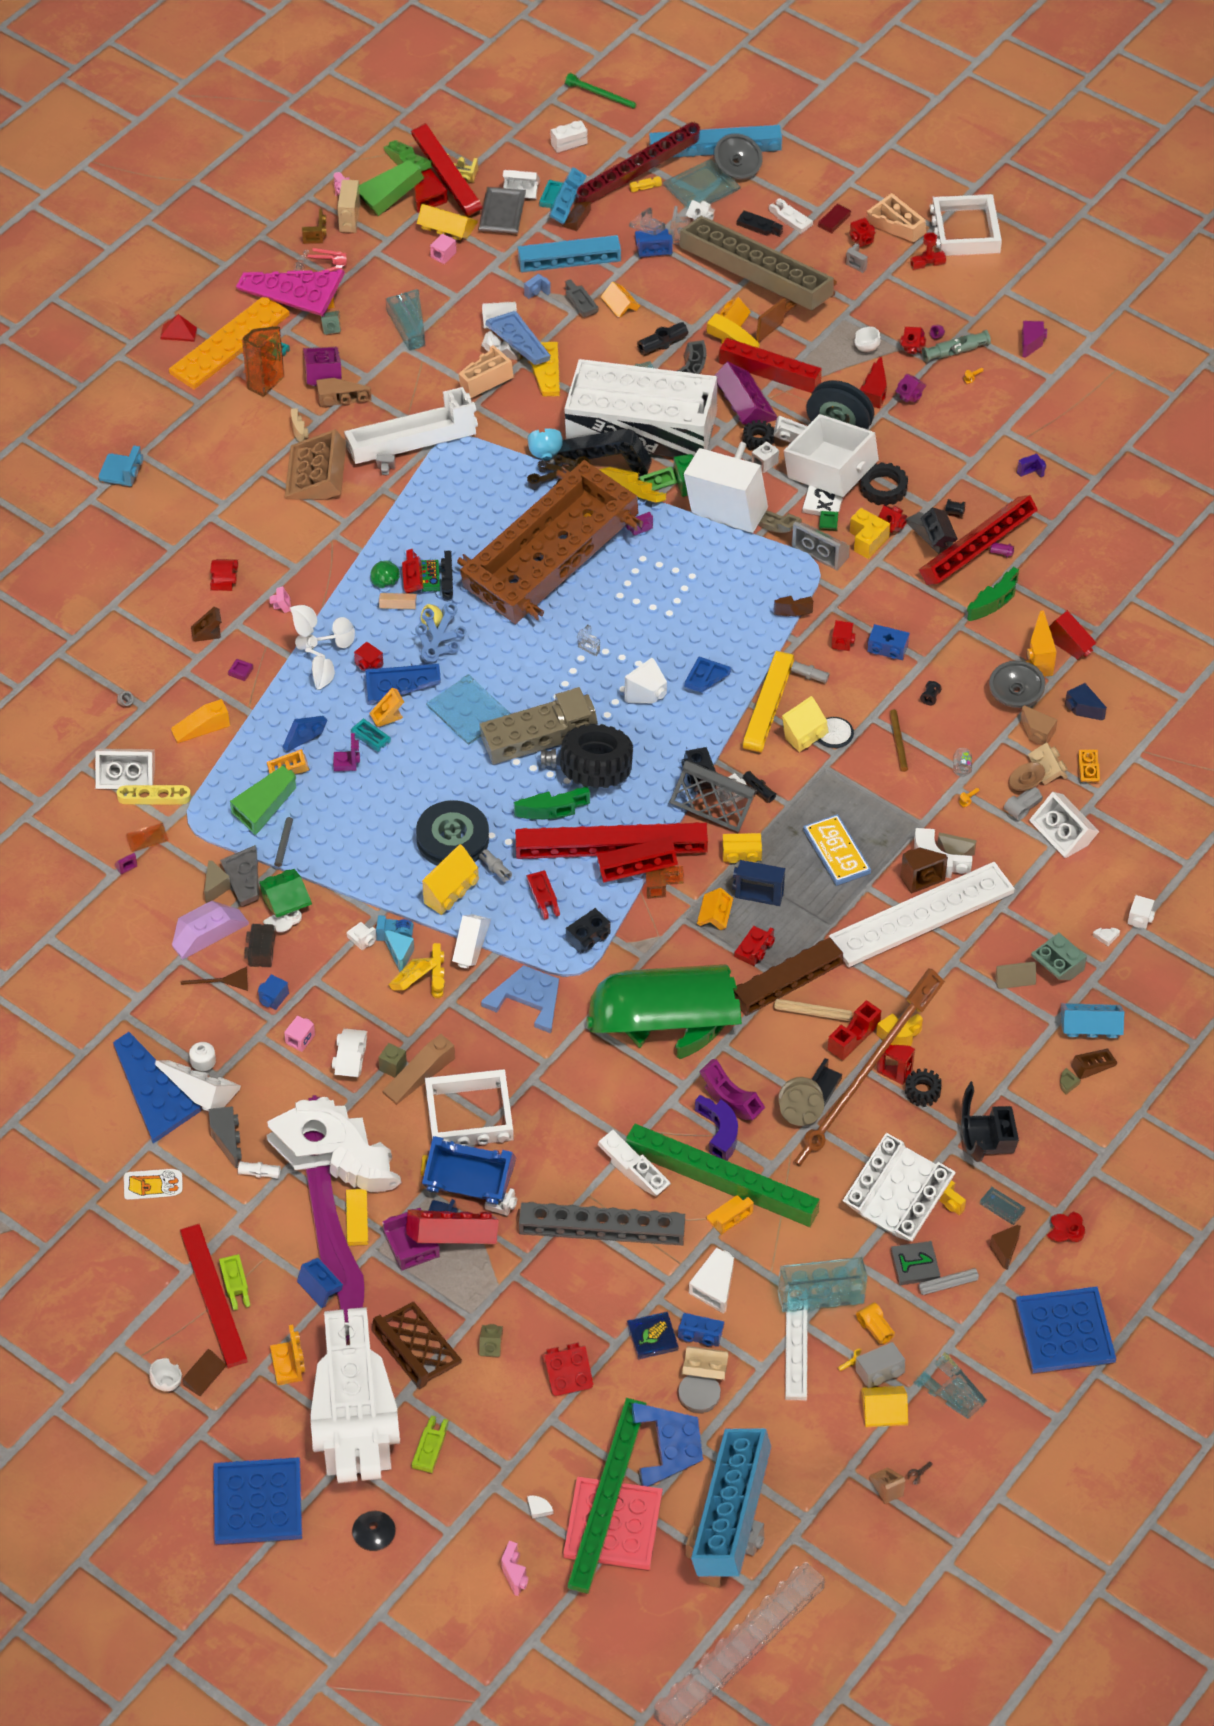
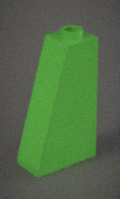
[359,159,424,216]
[230,766,296,835]

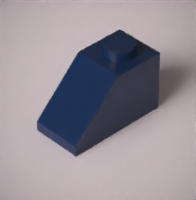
[1065,683,1107,720]

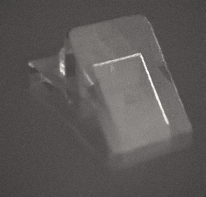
[629,207,665,235]

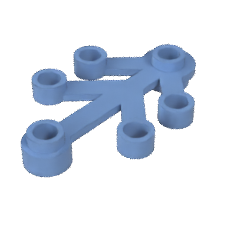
[415,602,467,663]

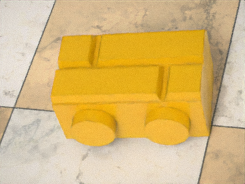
[722,833,762,863]

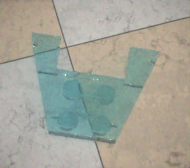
[913,1352,987,1419]

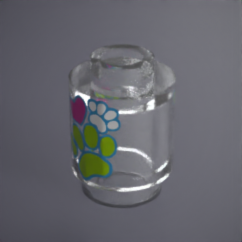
[953,748,972,777]

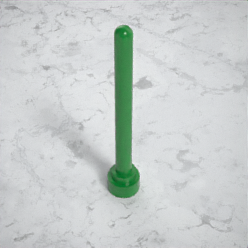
[565,73,636,108]

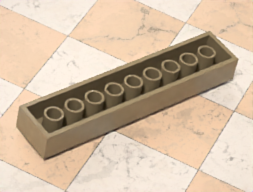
[680,215,834,310]

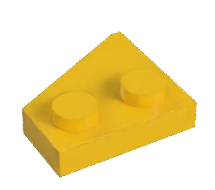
[388,958,438,991]

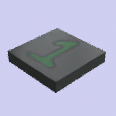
[891,1241,940,1285]

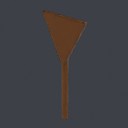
[181,966,248,991]

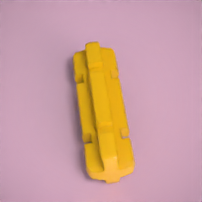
[629,176,662,192]

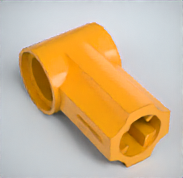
[856,1302,895,1345]

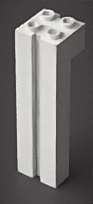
[344,387,478,464]

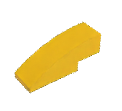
[707,313,760,348]

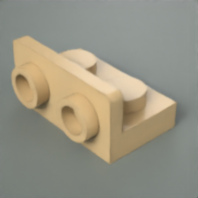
[682,1346,728,1380]

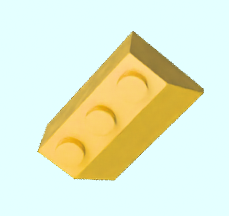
[417,204,478,240]
[422,844,479,915]

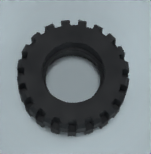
[560,724,633,788]

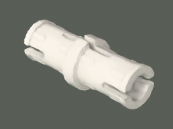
[238,1161,281,1179]

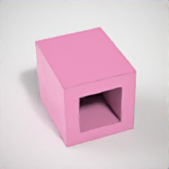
[430,234,456,264]
[284,1015,315,1052]

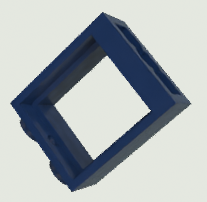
[732,860,786,906]

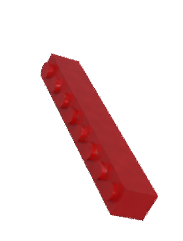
[919,495,1038,585]

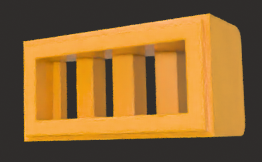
[267,749,310,774]

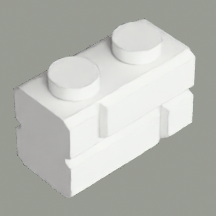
[551,121,587,153]

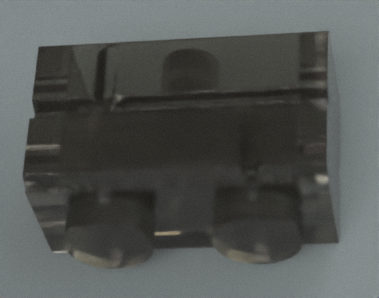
[244,924,276,967]

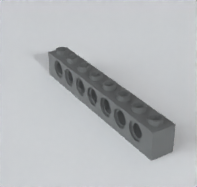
[519,1202,685,1246]

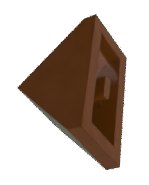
[990,1225,1021,1270]

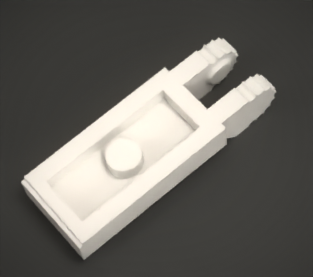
[768,199,813,234]

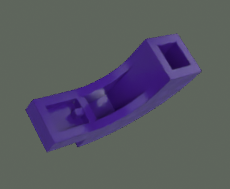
[695,1095,738,1161]

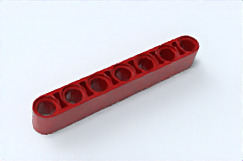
[411,123,482,217]

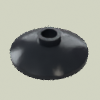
[352,1511,396,1551]

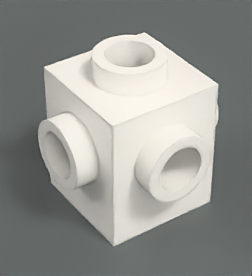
[686,200,715,221]

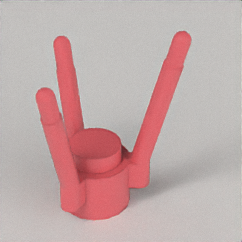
[307,248,346,272]

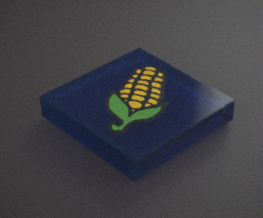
[627,1311,679,1360]

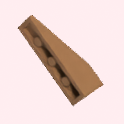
[383,1034,455,1105]

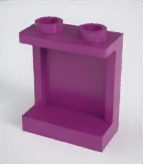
[383,1208,440,1271]

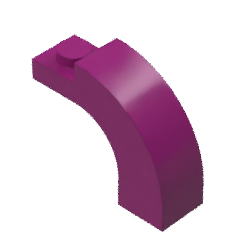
[699,1059,765,1120]

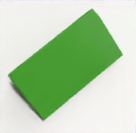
[638,466,678,491]

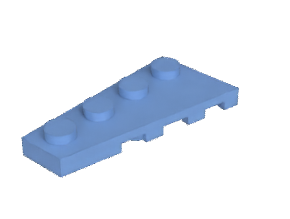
[485,311,550,365]

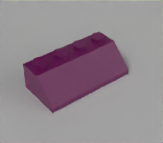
[714,361,777,425]

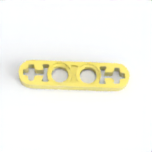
[117,785,191,805]

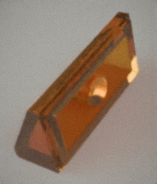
[126,823,169,852]

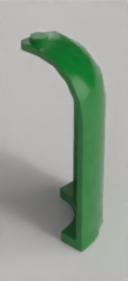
[586,964,742,1033]

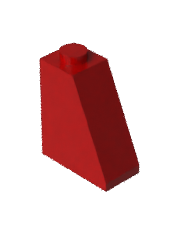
[415,168,448,213]
[1049,610,1097,660]

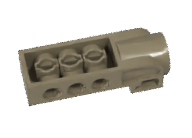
[479,687,598,765]

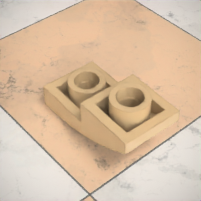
[291,408,309,442]

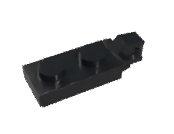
[736,210,783,237]

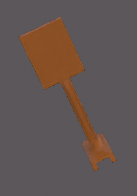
[756,266,837,342]

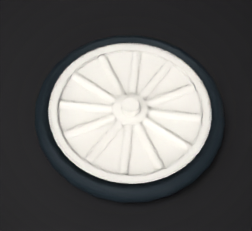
[818,717,854,748]

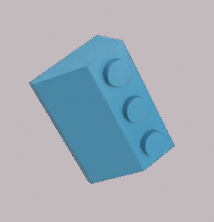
[1061,1003,1124,1038]

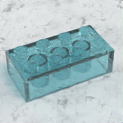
[778,1257,867,1312]

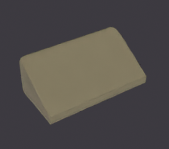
[995,962,1036,989]

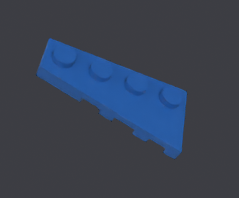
[365,664,441,705]

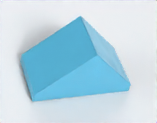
[385,930,414,972]

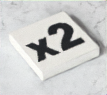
[802,485,843,516]

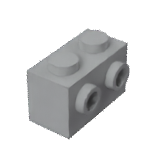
[856,1342,905,1388]

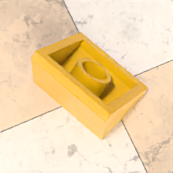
[861,1386,908,1427]

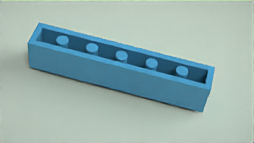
[518,235,621,273]

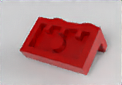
[734,925,775,966]

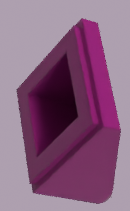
[115,853,137,874]

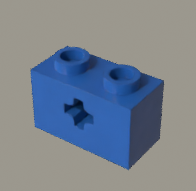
[867,624,910,660]

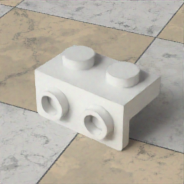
[482,302,517,329]
[773,415,807,443]

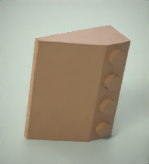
[285,429,346,499]

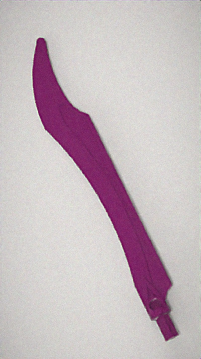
[303,1095,365,1345]

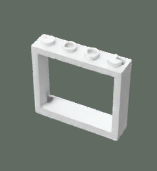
[930,194,1002,256]
[425,1069,514,1146]

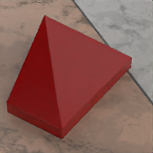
[160,314,197,342]

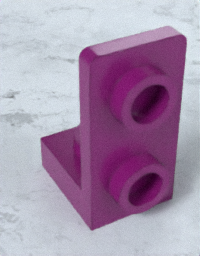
[333,733,360,771]

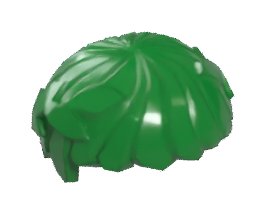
[371,561,400,588]

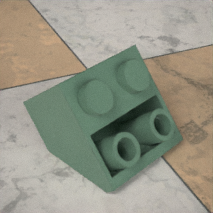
[1031,933,1087,980]

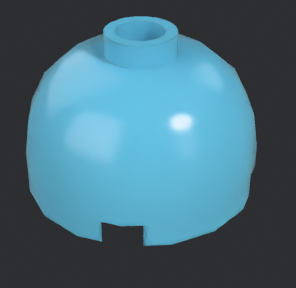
[527,428,563,461]

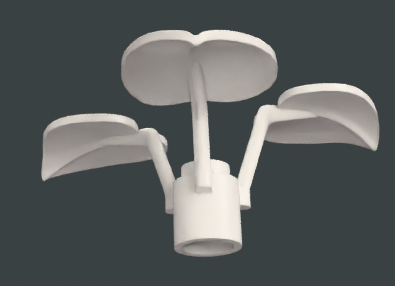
[290,605,355,690]

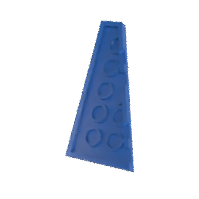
[113,1032,201,1144]

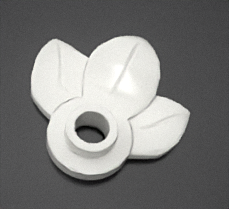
[263,910,302,932]

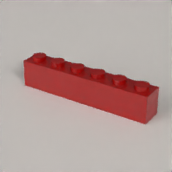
[719,338,822,393]

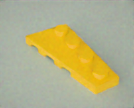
[529,342,560,397]

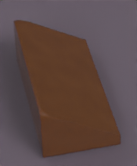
[562,201,591,231]
[183,1349,226,1396]

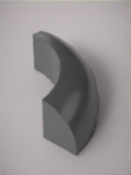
[677,340,707,374]

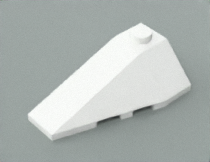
[155,1060,241,1111]

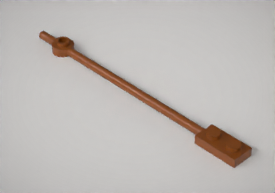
[794,968,945,1166]

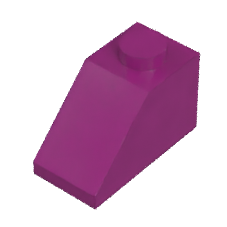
[1022,321,1047,358]

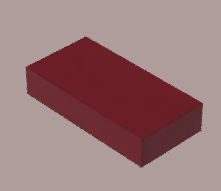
[818,203,851,234]

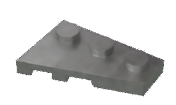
[220,845,259,907]

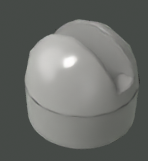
[117,691,134,706]

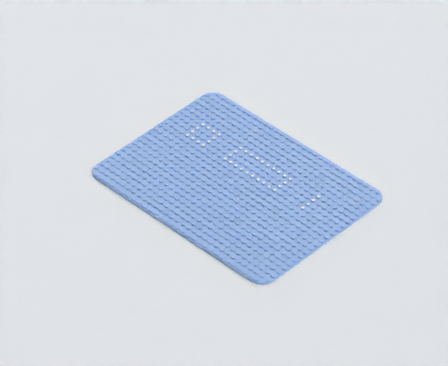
[187,436,821,977]

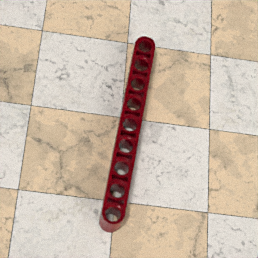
[576,122,700,204]

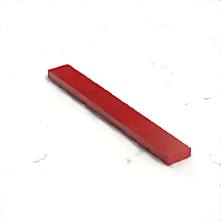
[180,1224,248,1368]

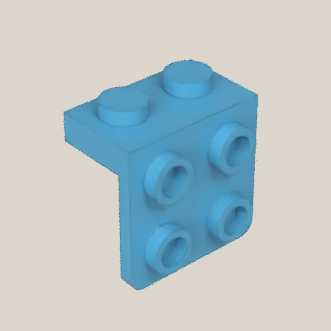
[98,445,144,486]

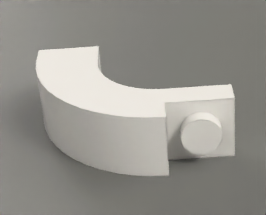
[914,828,972,878]

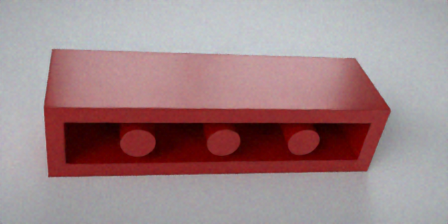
[597,836,678,883]

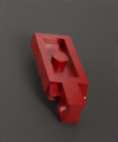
[402,548,423,594]

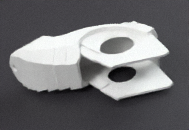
[267,1097,401,1192]

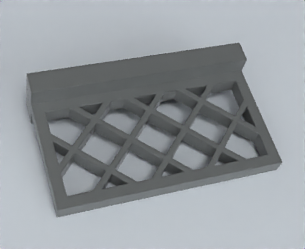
[669,760,758,832]

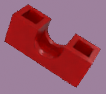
[827,1000,882,1061]

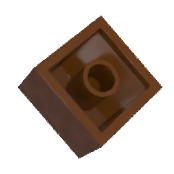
[900,847,948,894]

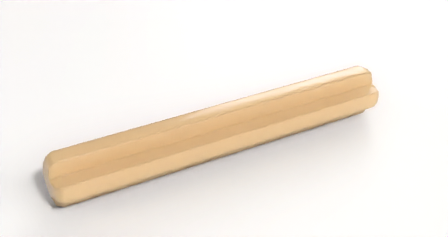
[774,999,852,1021]

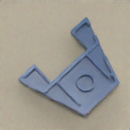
[481,965,559,1033]

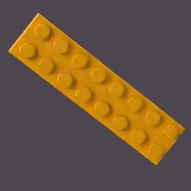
[169,297,290,390]

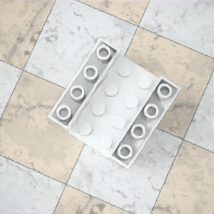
[843,1133,956,1241]

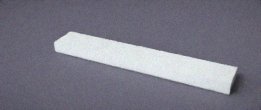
[785,1287,807,1401]

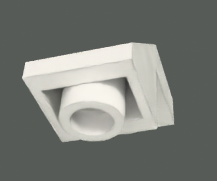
[482,331,521,360]

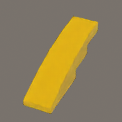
[599,467,666,503]

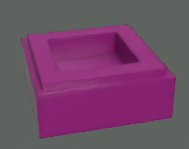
[228,659,253,681]

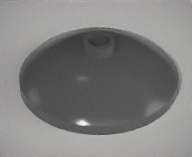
[714,133,763,180]
[989,660,1045,708]

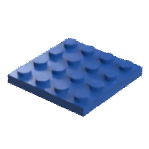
[1015,1286,1116,1373]
[214,1457,302,1545]

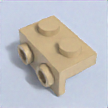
[1028,742,1068,785]

